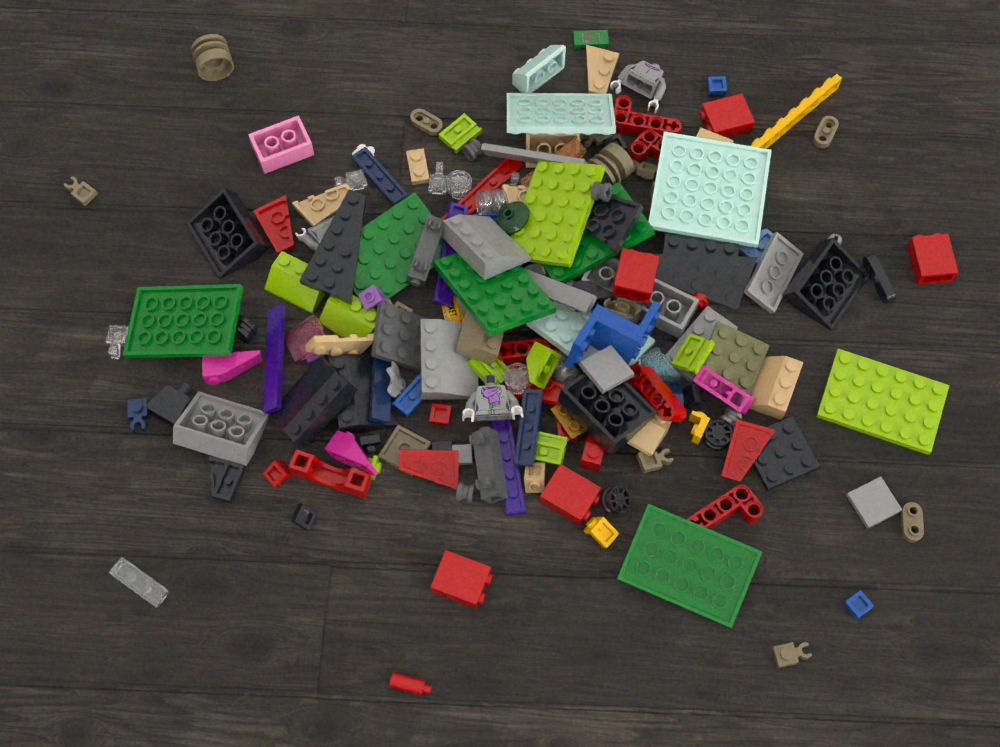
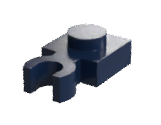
[127,398,149,433]

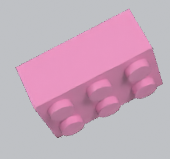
[248,116,314,174]

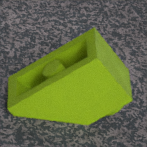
[526,342,562,390]

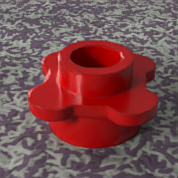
[693,293,708,309]

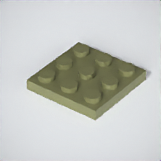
[700,321,770,394]

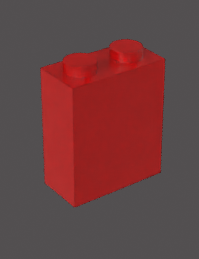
[699,94,755,138]
[907,233,958,285]
[612,248,660,304]
[539,464,601,526]
[430,550,493,610]

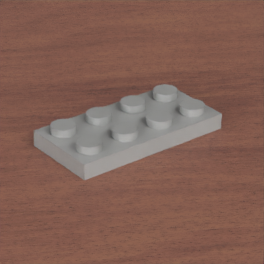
[744,232,804,314]
[662,306,738,383]

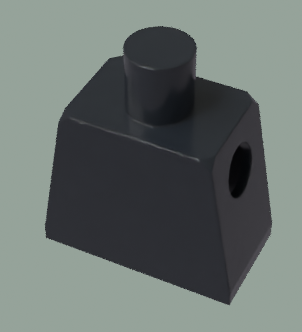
[145,382,192,427]

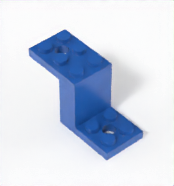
[565,301,661,369]

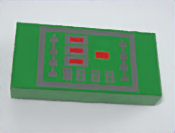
[573,30,609,49]

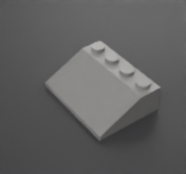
[443,214,531,280]
[420,319,479,400]
[173,391,270,466]

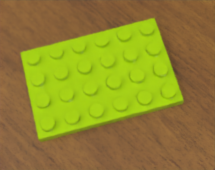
[510,160,606,268]
[816,349,949,455]

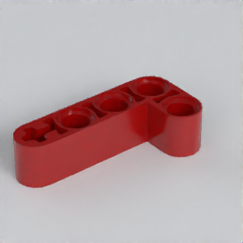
[614,95,682,137]
[629,129,663,163]
[497,338,567,366]
[627,364,687,423]
[687,485,763,529]

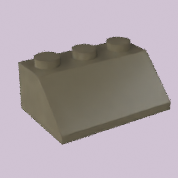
[455,308,504,365]

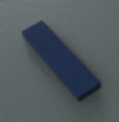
[351,147,409,206]
[369,357,391,425]
[514,389,544,467]

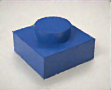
[707,76,727,95]
[844,590,874,620]

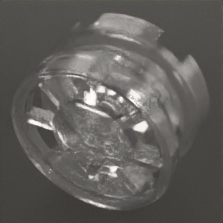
[447,170,472,199]
[503,363,532,394]

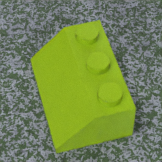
[264,251,326,314]
[318,295,377,338]

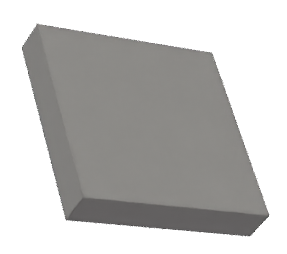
[579,345,634,394]
[846,477,902,529]

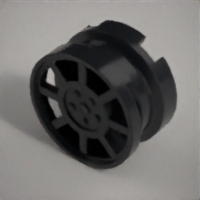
[235,315,259,344]
[703,420,733,451]
[599,485,631,515]

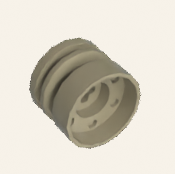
[191,34,234,81]
[587,143,634,185]

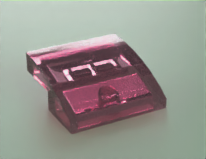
[284,313,325,363]

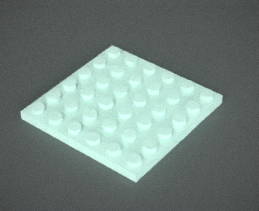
[648,132,772,248]

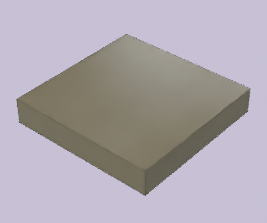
[378,425,432,476]

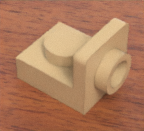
[524,462,546,493]

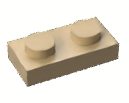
[406,148,430,185]

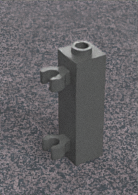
[406,214,444,287]
[469,427,508,503]

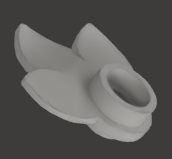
[386,361,406,397]

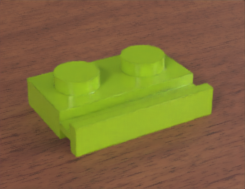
[439,113,482,154]
[671,333,715,375]
[467,358,512,385]
[535,432,569,466]

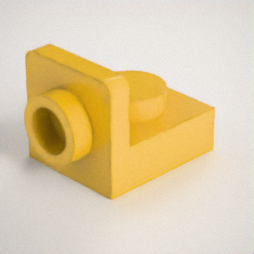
[689,411,710,445]
[583,517,619,548]

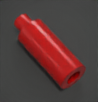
[389,672,432,696]

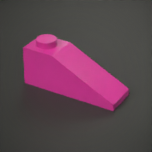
[202,350,263,385]
[693,365,756,414]
[325,430,378,476]

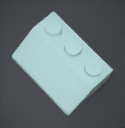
[512,45,566,93]

